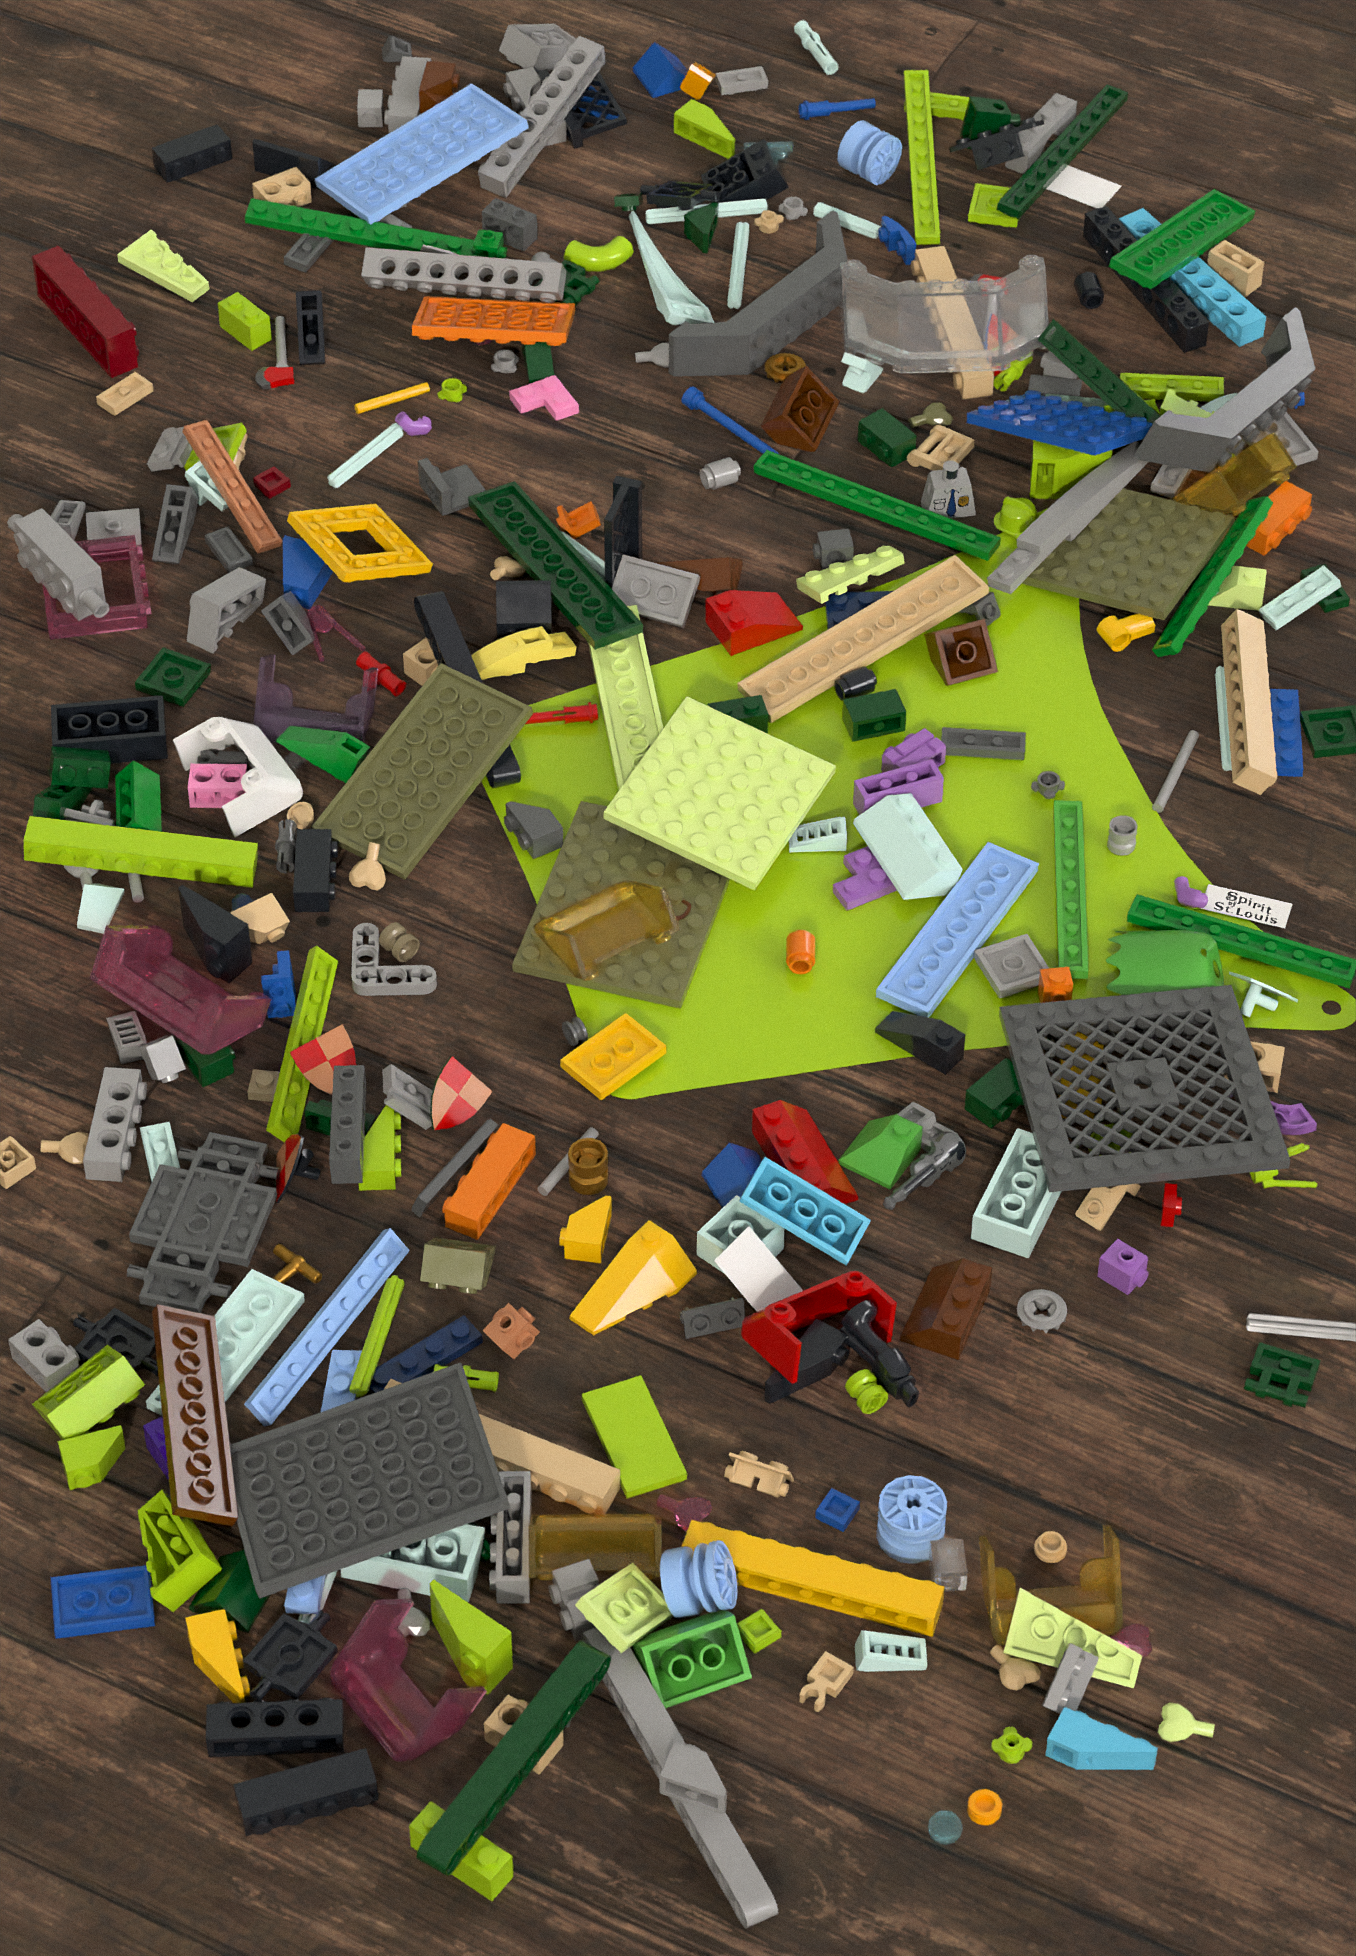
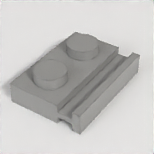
[147,427,193,471]
[382,1064,433,1130]

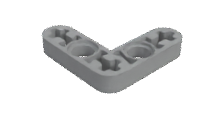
[351,923,437,996]

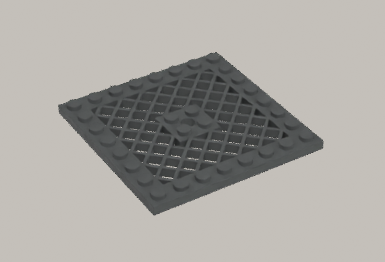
[999,985,1290,1192]

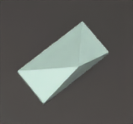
[77,883,125,934]

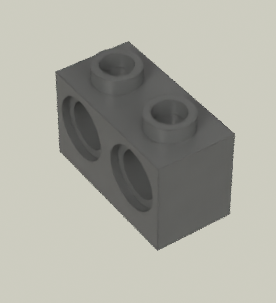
[482,198,538,252]

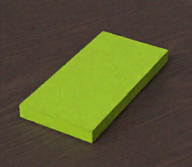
[582,1375,687,1499]

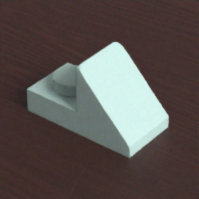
[841,352,883,393]
[185,461,228,511]

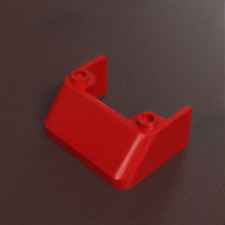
[741,1271,897,1384]

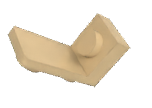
[1075,1184,1141,1231]

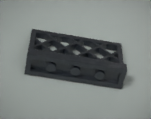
[538,69,627,149]
[604,475,642,589]

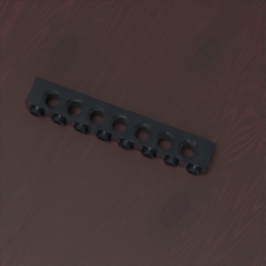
[1083,206,1209,353]

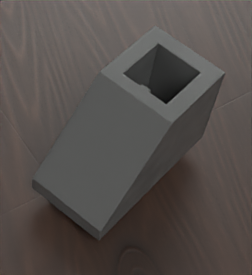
[504,802,563,859]

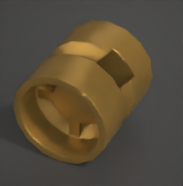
[568,1138,608,1195]

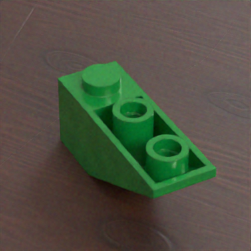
[276,726,370,783]

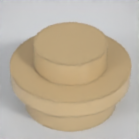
[1034,1531,1067,1563]

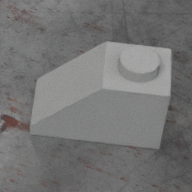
[660,1742,727,1815]

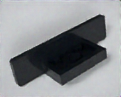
[949,117,1044,170]

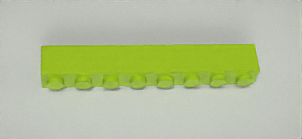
[23,816,258,888]

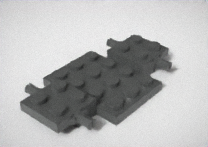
[127,1132,280,1313]

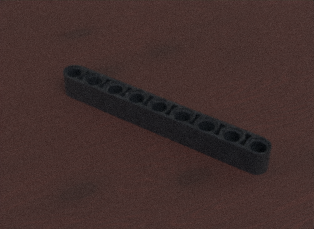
[414,590,521,789]

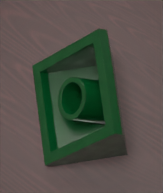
[189,1550,271,1633]

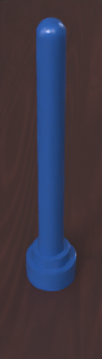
[682,387,779,454]

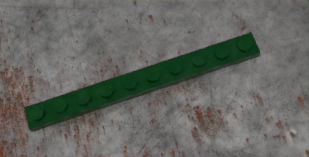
[997,84,1128,219]

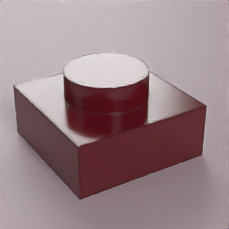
[253,466,291,499]

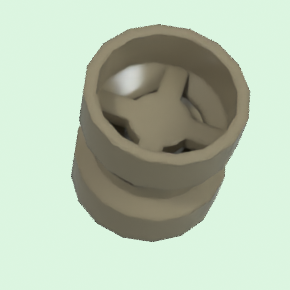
[379,922,420,962]

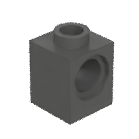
[813,529,854,570]

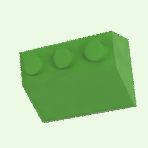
[632,1609,752,1709]

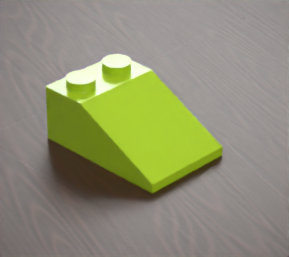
[429,1579,513,1695]

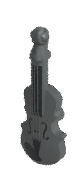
[883,1132,966,1210]

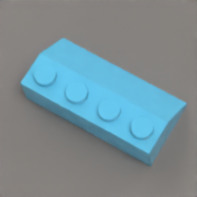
[739,1157,871,1265]

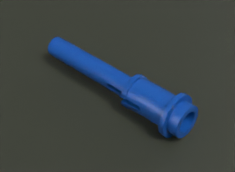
[798,98,876,120]

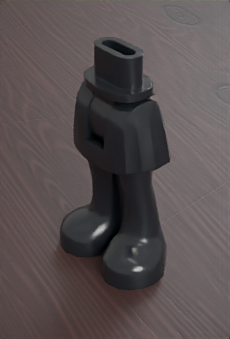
[839,1300,920,1407]

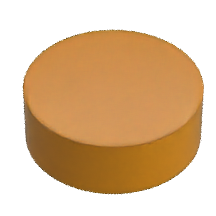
[967,1789,1002,1825]

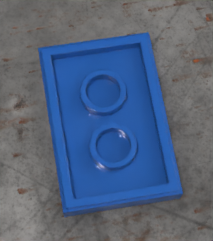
[51,1565,155,1639]

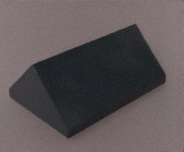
[252,139,337,190]

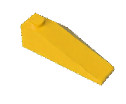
[570,1220,697,1335]

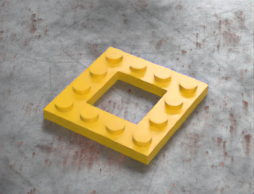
[287,504,433,582]

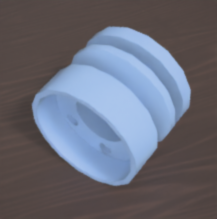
[838,120,902,185]
[877,1475,947,1564]
[660,1540,737,1618]

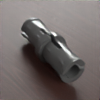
[275,819,297,873]

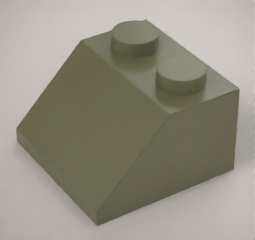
[420,1237,496,1294]

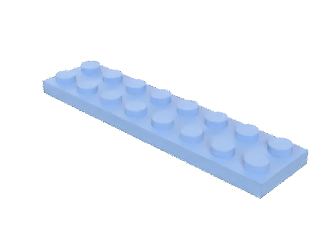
[876,842,1039,1018]

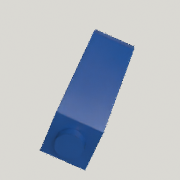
[283,535,333,610]

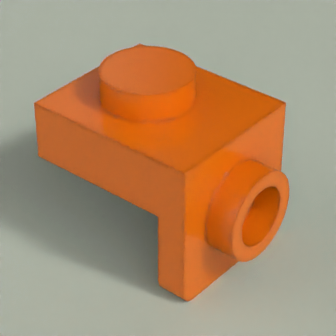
[556,501,601,539]

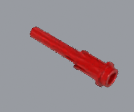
[526,702,598,724]

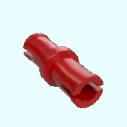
[356,651,406,696]

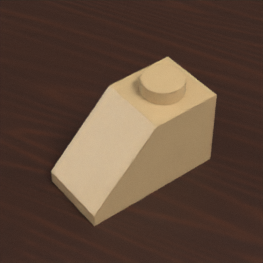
[230,893,290,944]

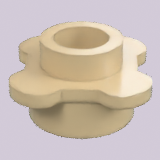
[754,210,784,234]

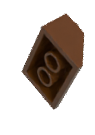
[761,366,840,452]
[900,1258,992,1360]

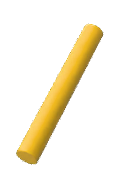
[354,382,430,414]

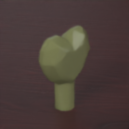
[909,402,953,428]

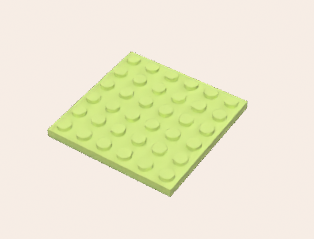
[603,697,836,890]

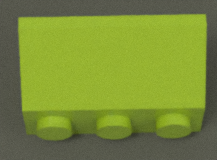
[32,1345,145,1440]

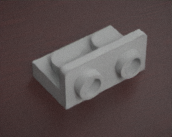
[1042,1643,1098,1714]

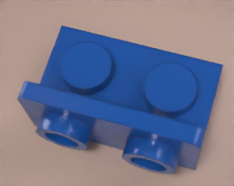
[261,950,297,1018]

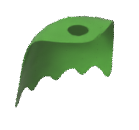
[1106,930,1224,995]

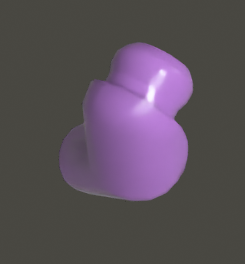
[395,412,432,436]
[1174,876,1208,909]

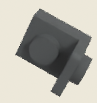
[959,592,1001,626]

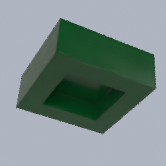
[614,193,643,211]

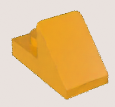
[680,62,716,100]

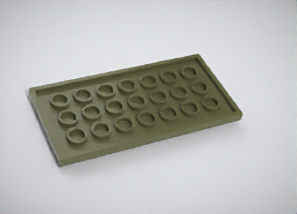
[311,663,533,880]

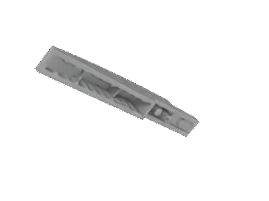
[987,442,1148,594]

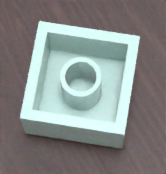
[697,1195,784,1274]

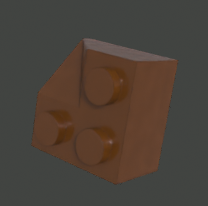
[419,61,460,115]

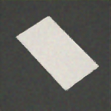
[1047,166,1121,209]
[714,1226,803,1312]

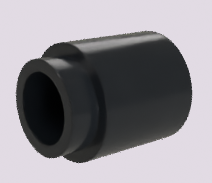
[1074,272,1104,309]
[834,666,877,701]

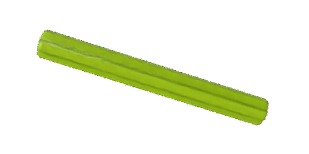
[349,1275,405,1397]

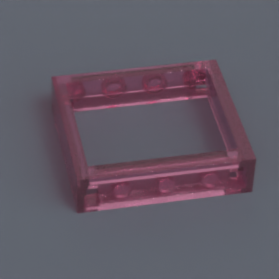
[43,535,151,640]

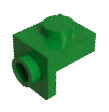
[473,230,507,259]

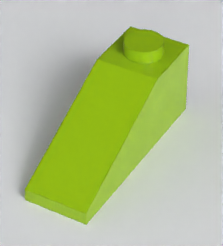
[674,99,735,159]

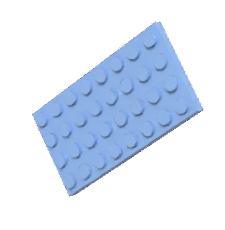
[315,84,529,225]

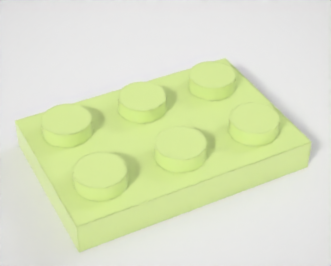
[575,1563,673,1653]

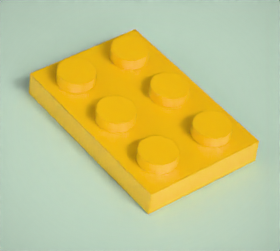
[560,1013,666,1100]

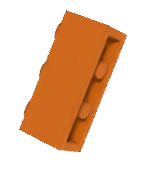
[1246,481,1312,556]

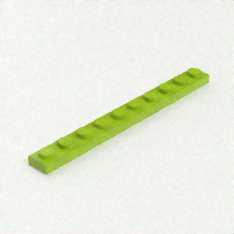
[904,70,940,245]

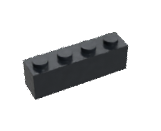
[233,1748,379,1836]

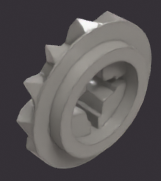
[1017,1289,1067,1333]

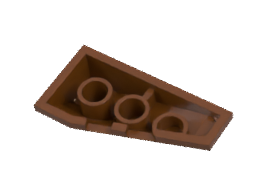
[654,557,743,596]

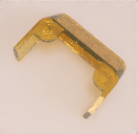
[529,1514,662,1580]
[979,1525,1123,1646]

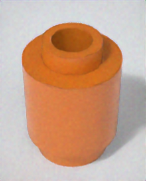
[786,930,815,974]

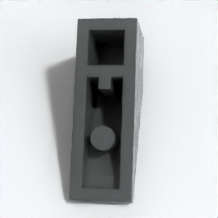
[152,484,199,565]

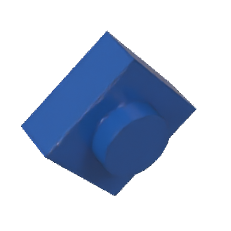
[815,1488,860,1532]

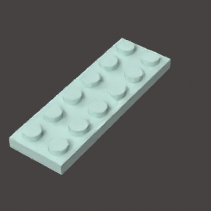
[146,1269,305,1416]

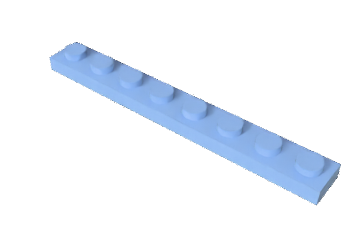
[244,1228,410,1427]

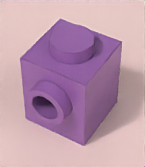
[1097,1239,1149,1295]

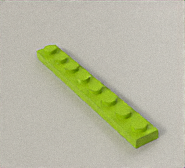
[266,946,338,1143]

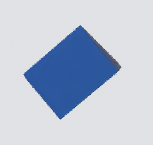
[633,42,688,98]
[702,1142,762,1208]

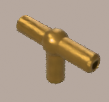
[272,1244,322,1284]

